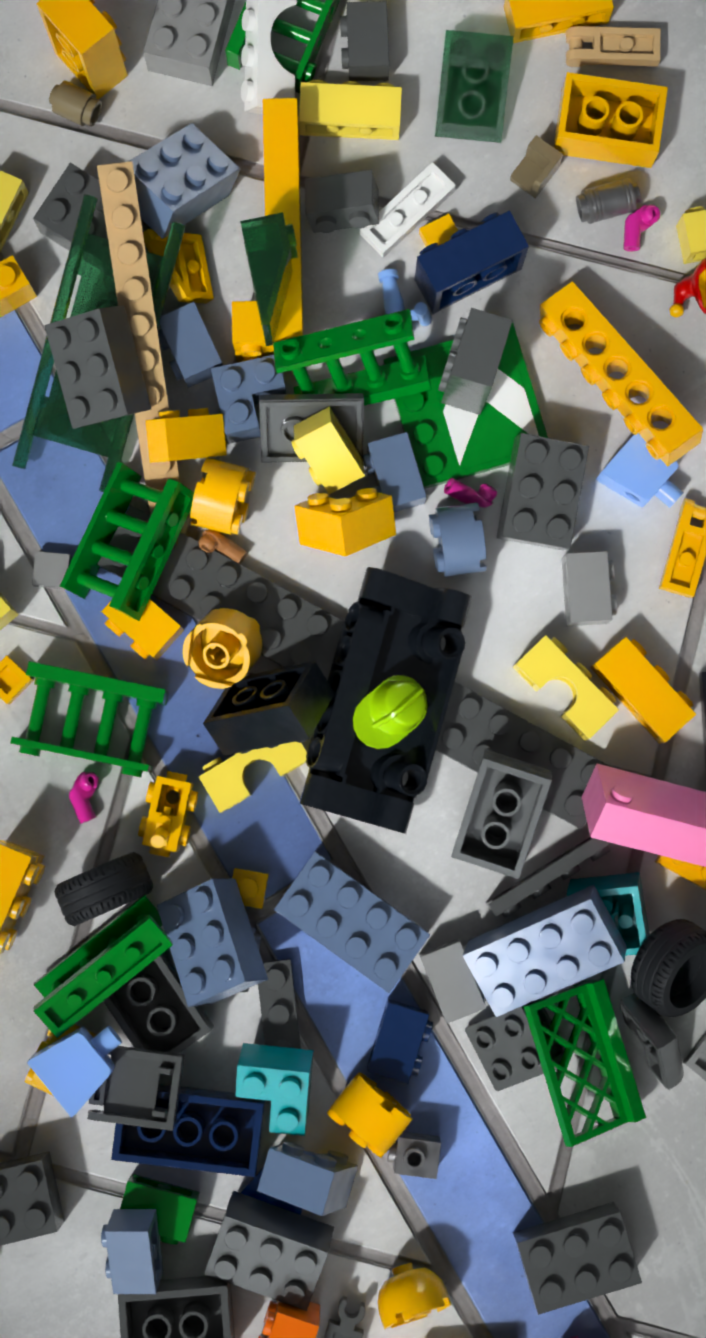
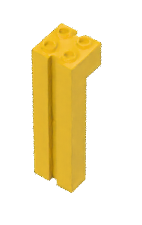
[232,98,304,362]

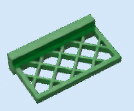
[523,979,646,1147]

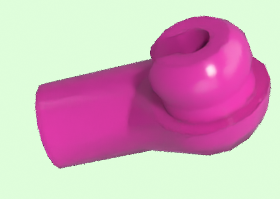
[623,204,660,252]
[444,478,497,508]
[69,771,99,824]

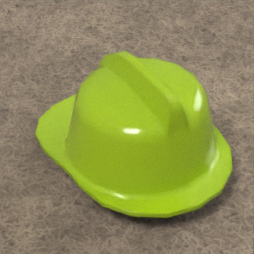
[353,675,428,749]

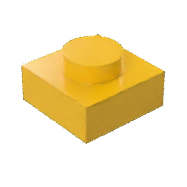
[232,868,269,909]

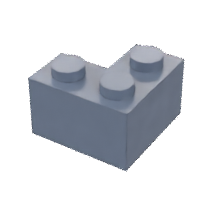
[211,355,286,444]
[257,1142,358,1216]

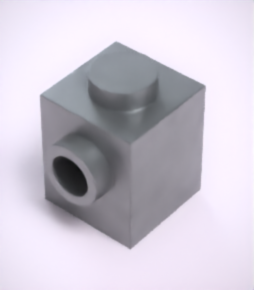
[387,1131,441,1179]

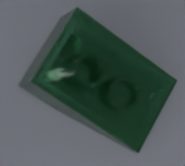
[435,30,514,143]
[240,212,298,346]

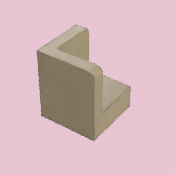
[510,135,563,199]

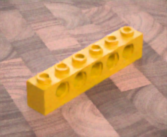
[539,281,703,467]

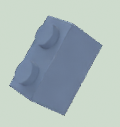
[157,302,223,388]
[362,432,426,512]
[101,1209,164,1294]

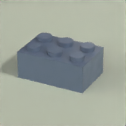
[128,123,241,239]
[157,879,268,1007]

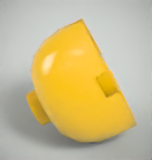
[377,1263,452,1329]

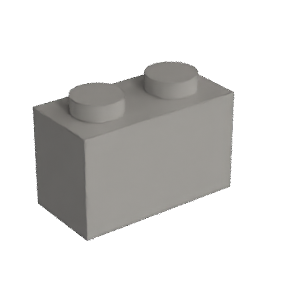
[562,551,617,626]
[419,939,486,1024]

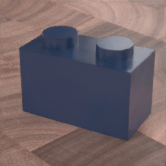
[367,998,433,1084]

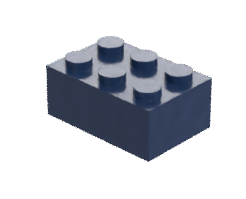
[414,210,529,314]

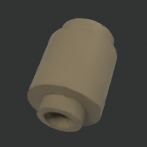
[49,81,102,127]

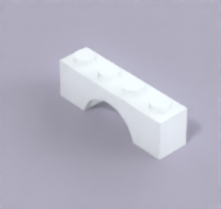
[241,0,297,114]

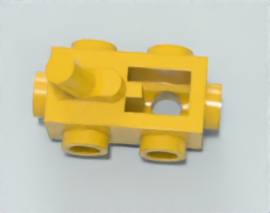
[138,771,198,857]

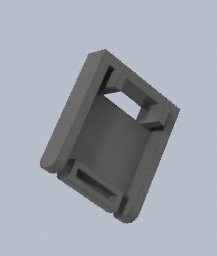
[87,1046,185,1131]

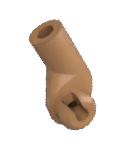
[198,529,248,564]

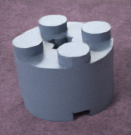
[429,502,487,577]

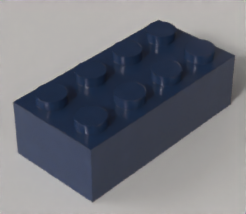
[111,1084,265,1177]

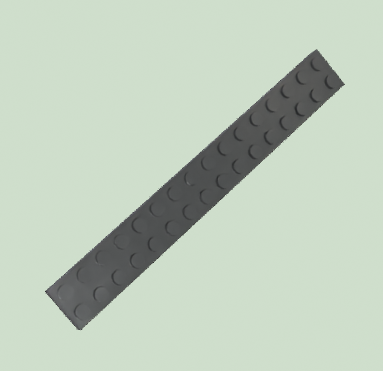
[97,505,611,829]

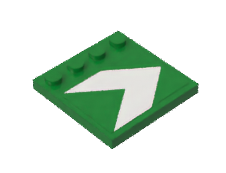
[383,323,548,489]

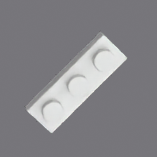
[360,162,456,257]

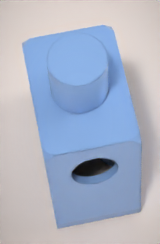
[596,434,684,508]
[27,1025,122,1118]

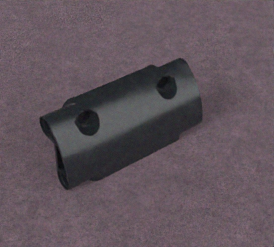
[299,567,472,834]

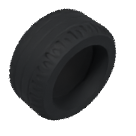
[54,852,153,926]
[631,919,706,1017]

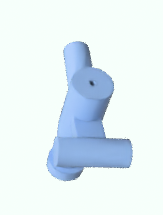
[378,269,432,326]

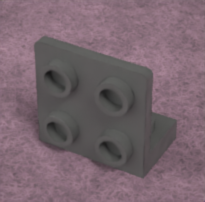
[465,999,565,1091]

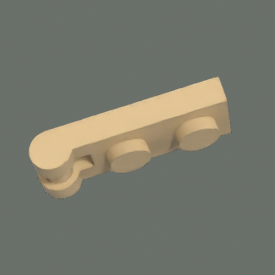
[566,26,661,67]

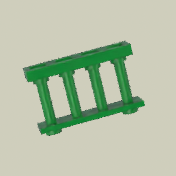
[225,0,340,93]
[273,309,432,406]
[60,462,194,621]
[10,661,169,777]
[33,895,173,1038]

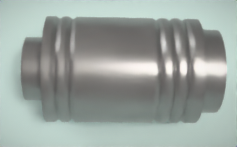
[576,178,641,224]

